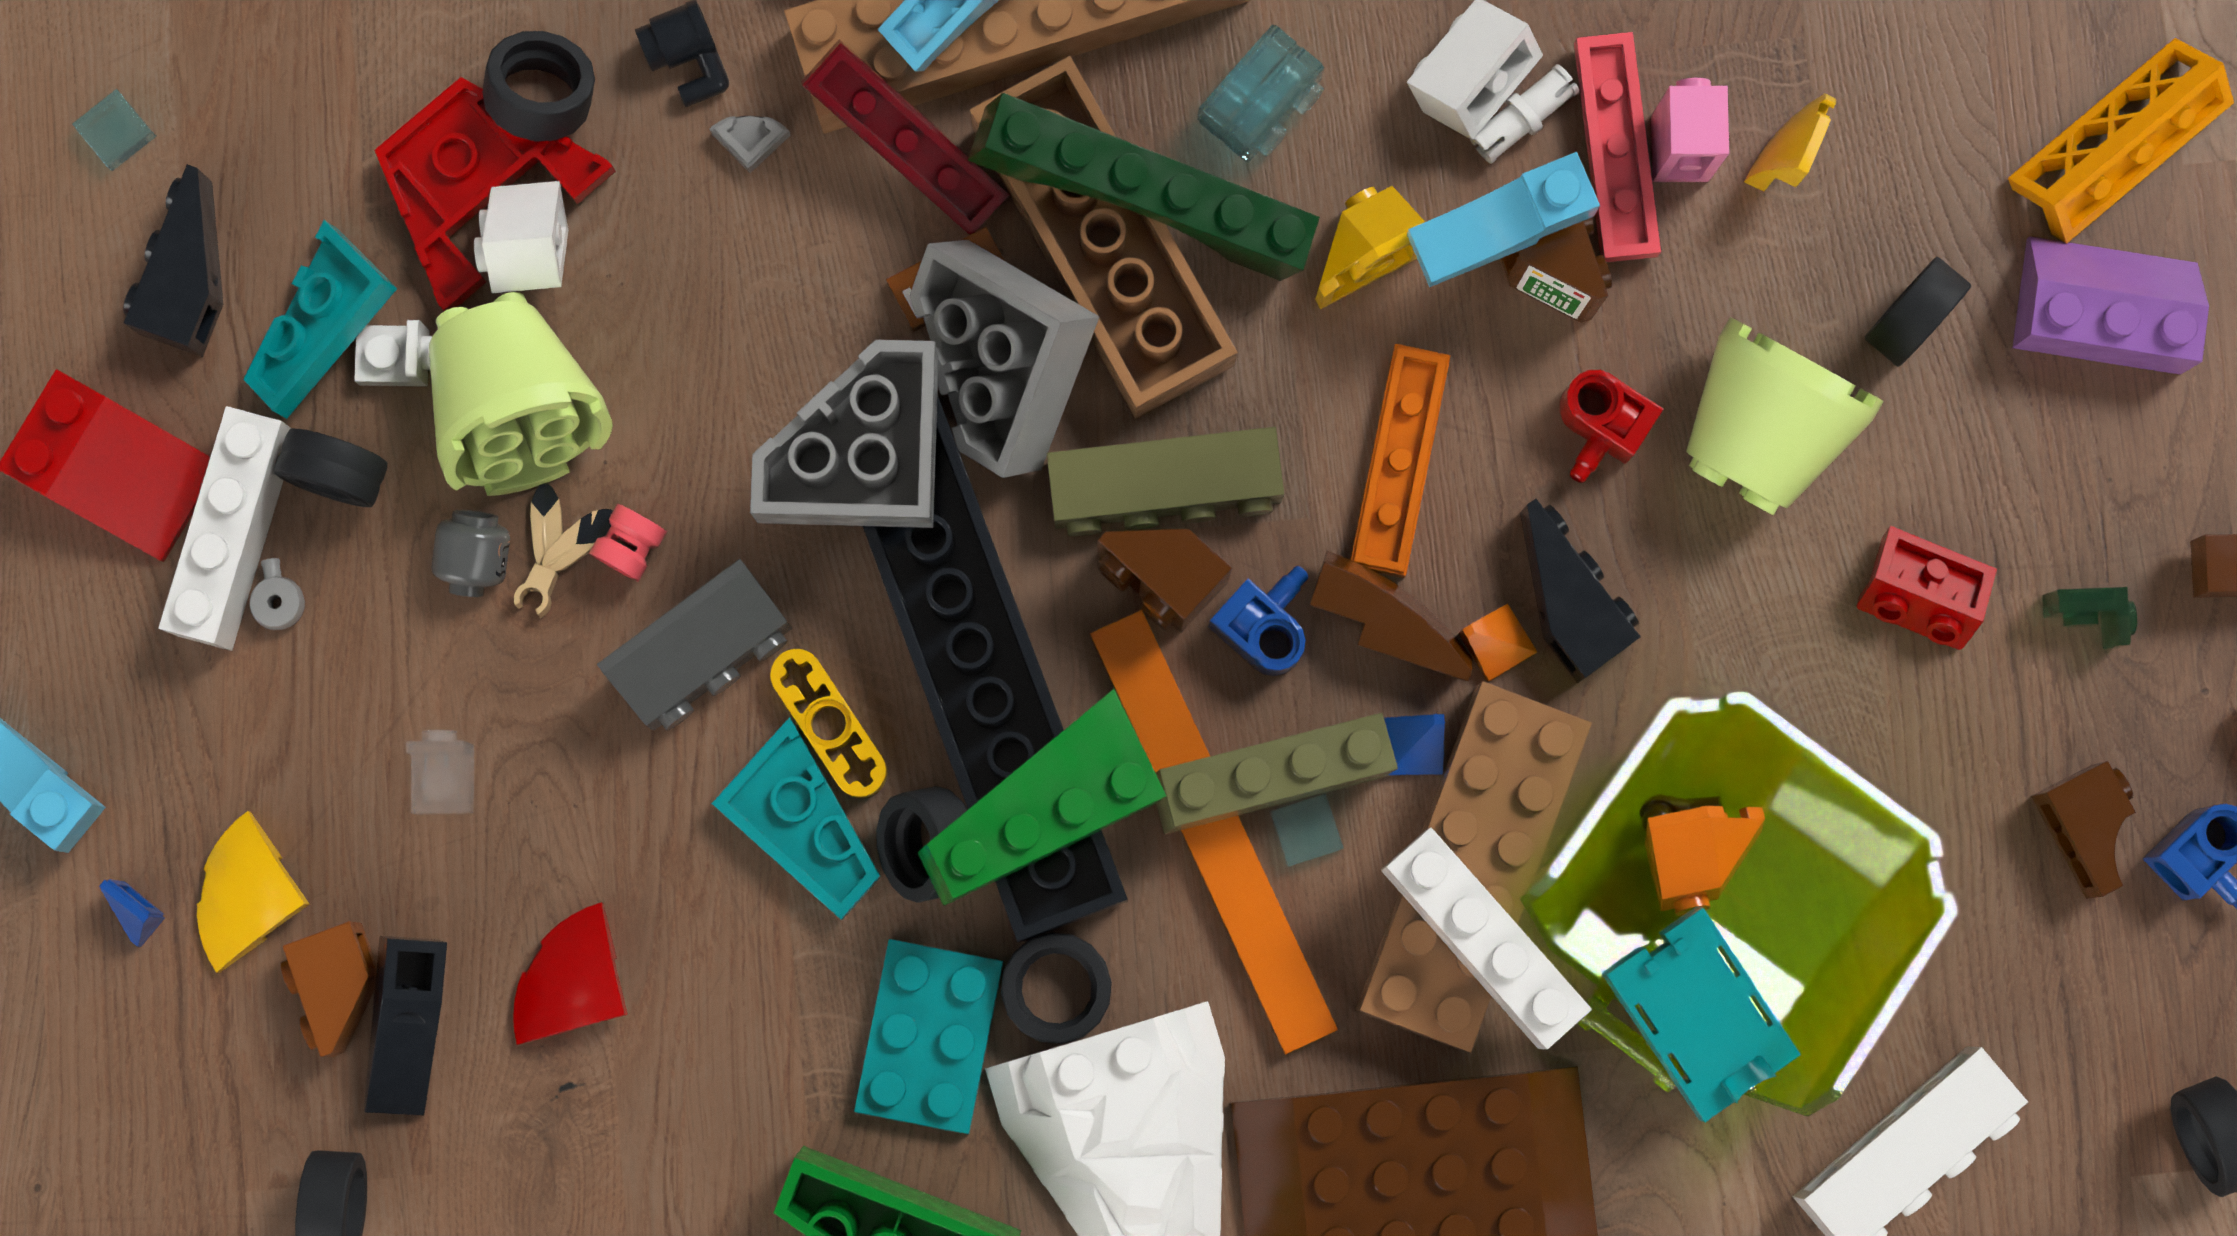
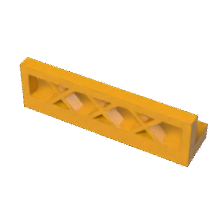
[2008,38,2234,244]

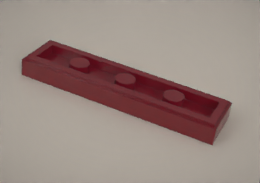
[801,39,1009,235]

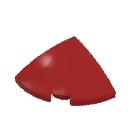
[513,902,628,1045]

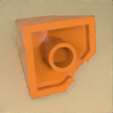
[1645,806,1765,916]

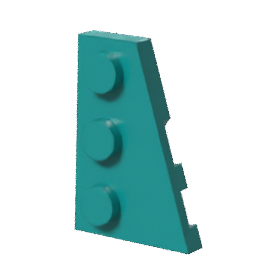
[711,717,881,920]

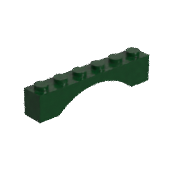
[968,93,1320,281]

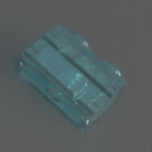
[1197,24,1325,163]

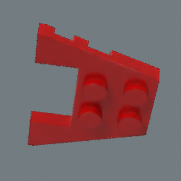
[374,77,616,311]

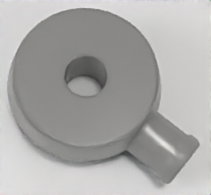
[249,558,305,630]

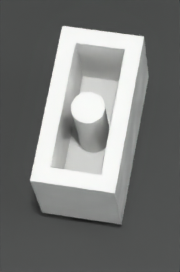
[1407,0,1543,140]
[474,181,569,293]

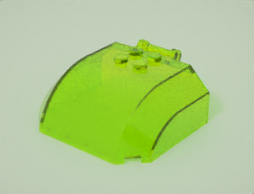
[1520,692,1957,1117]

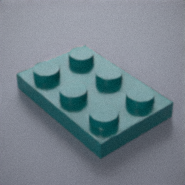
[854,939,1003,1134]

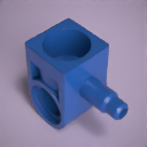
[1208,566,1309,676]
[2143,804,2237,909]

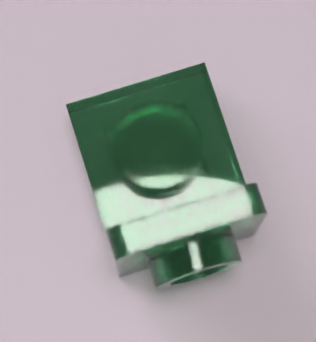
[2042,587,2137,649]

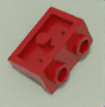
[1856,526,1997,650]

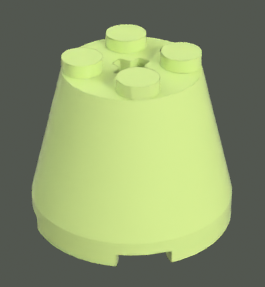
[429,292,613,496]
[1686,317,1884,515]

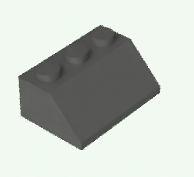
[597,559,792,731]

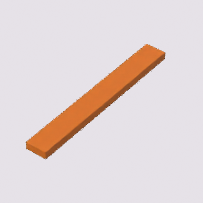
[1090,610,1338,1055]

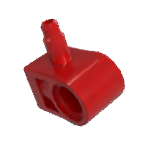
[1560,370,1664,483]

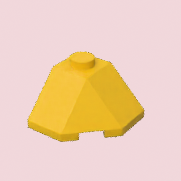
[1315,186,1425,309]

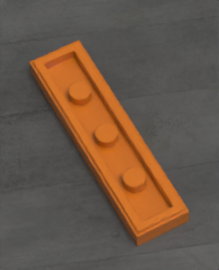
[1350,344,1451,578]

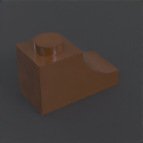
[2031,761,2136,899]

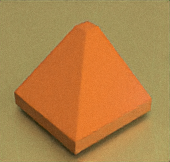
[1458,603,1537,682]

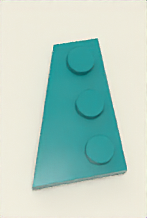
[243,220,397,419]

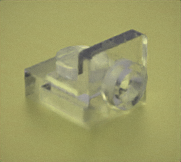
[406,730,474,815]

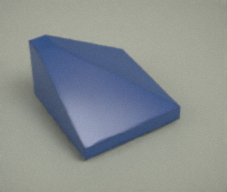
[1384,714,1445,776]
[99,879,165,947]

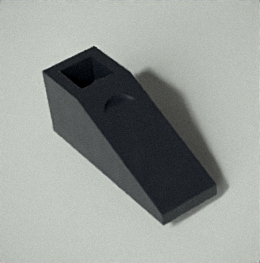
[123,164,224,357]
[1520,498,1641,684]
[364,936,447,1115]

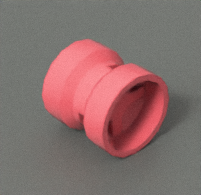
[589,504,667,582]

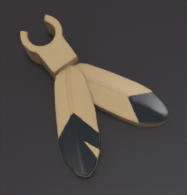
[514,483,613,618]

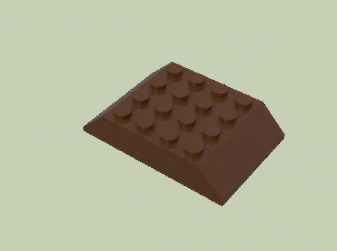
[1231,1066,1598,1236]

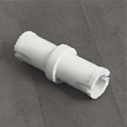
[1470,64,1579,164]

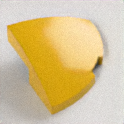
[1744,93,1836,191]
[197,811,310,973]

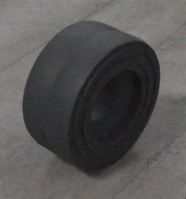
[274,428,388,507]

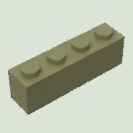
[1047,426,1284,536]
[1156,713,1398,835]

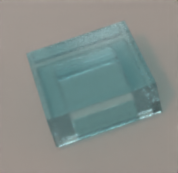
[72,89,156,171]
[1270,794,1344,867]

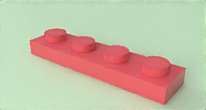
[1574,32,1661,262]

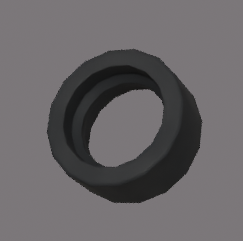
[482,31,595,141]
[1865,257,1971,367]
[877,786,967,903]
[1001,932,1112,1044]
[2170,1076,2237,1197]
[295,1150,367,1236]

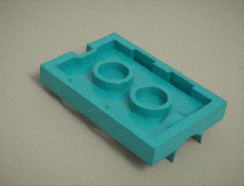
[1601,906,1801,1122]

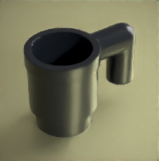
[635,0,729,107]

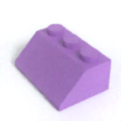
[2012,236,2209,375]

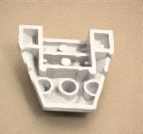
[985,1001,1225,1236]

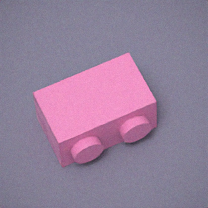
[1651,78,1729,182]

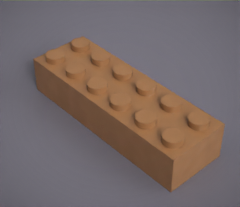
[970,56,1238,420]
[1355,681,1592,1053]

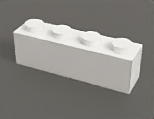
[158,406,291,651]
[1381,827,1592,1049]
[1792,1047,2028,1236]

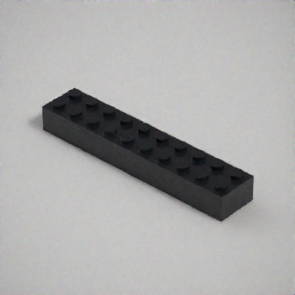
[814,395,1128,943]

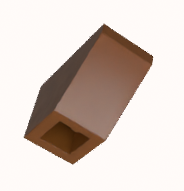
[281,921,377,1057]

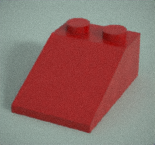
[0,369,210,562]

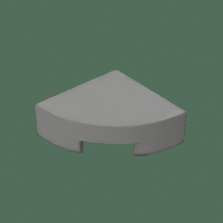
[709,116,791,173]

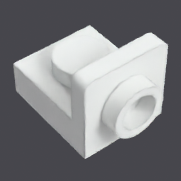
[354,320,432,386]

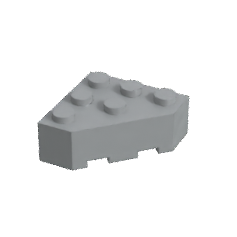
[909,240,1099,478]
[750,340,939,528]

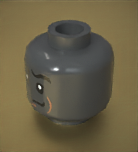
[431,510,510,597]

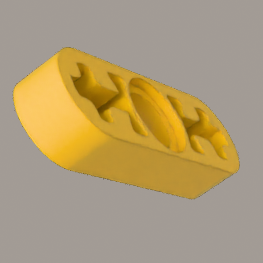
[770,649,887,798]

